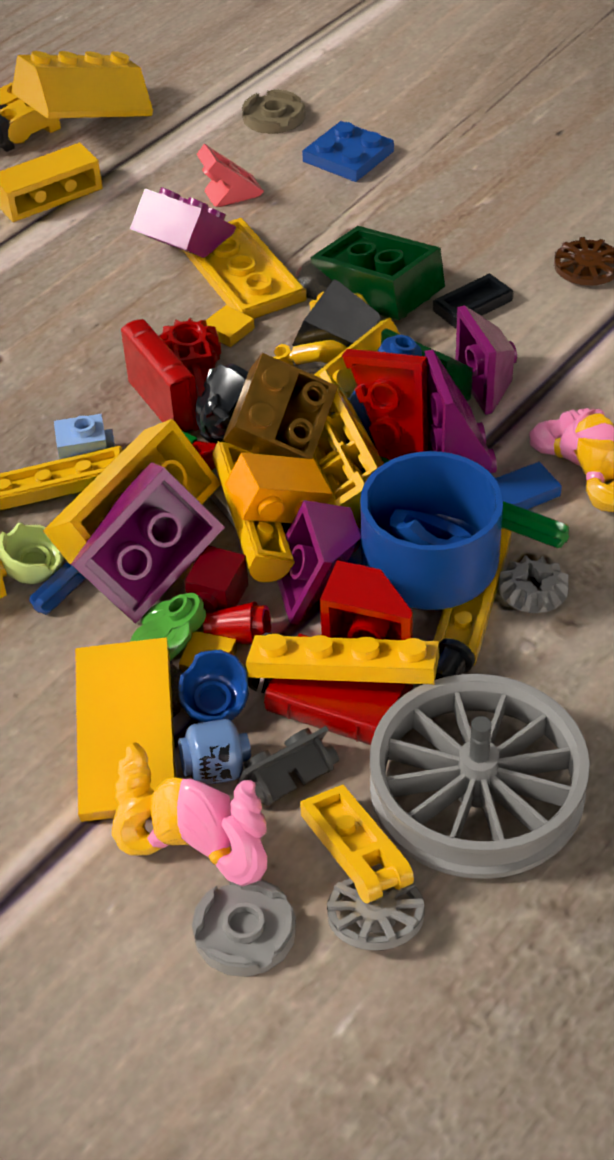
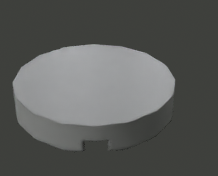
[192,879,296,977]

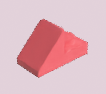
[196,144,264,207]

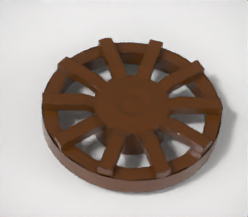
[554,237,614,286]

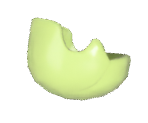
[0,522,65,585]

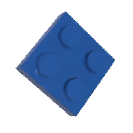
[302,121,394,182]

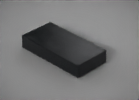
[433,273,513,329]

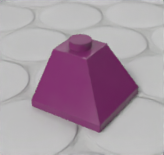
[455,305,518,415]
[277,500,361,625]

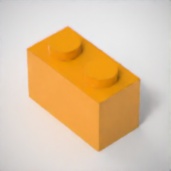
[224,453,332,523]

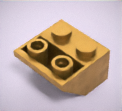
[223,352,338,459]

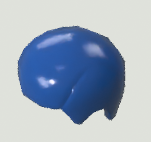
[178,649,249,723]

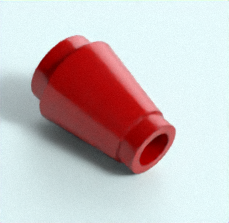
[203,601,272,645]

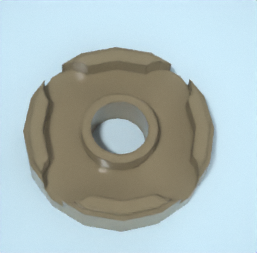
[242,89,305,134]

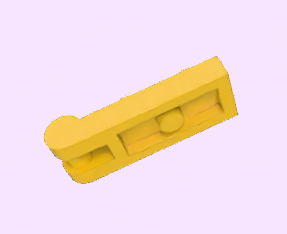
[300,784,414,904]

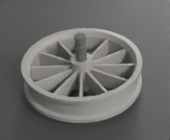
[370,674,590,879]

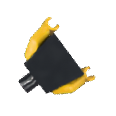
[274,279,381,366]

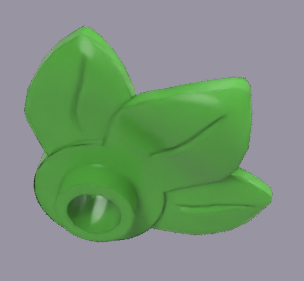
[130,593,206,661]

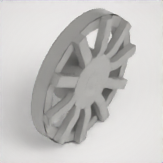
[327,878,425,950]

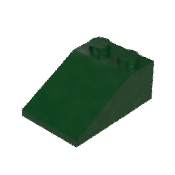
[310,226,445,320]

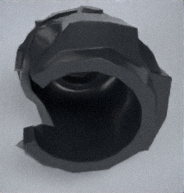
[195,363,248,443]

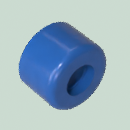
[361,451,503,610]

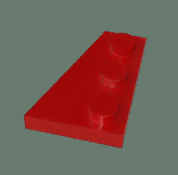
[342,349,428,460]

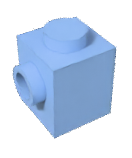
[54,414,115,459]

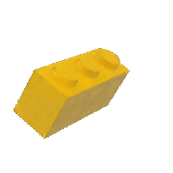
[0,142,103,222]

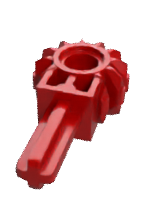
[159,317,222,398]

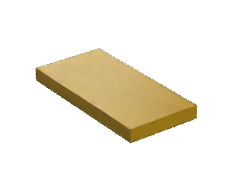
[182,218,307,319]
[75,637,176,822]

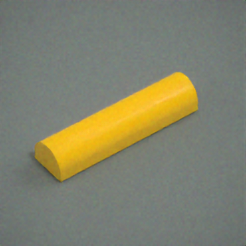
[213,442,295,582]

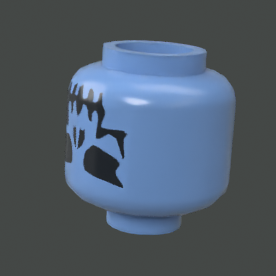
[178,719,251,785]

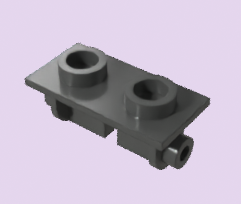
[237,726,339,806]

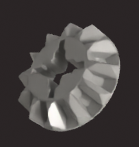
[498,555,569,613]

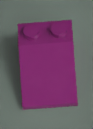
[425,349,497,474]
[71,462,225,624]

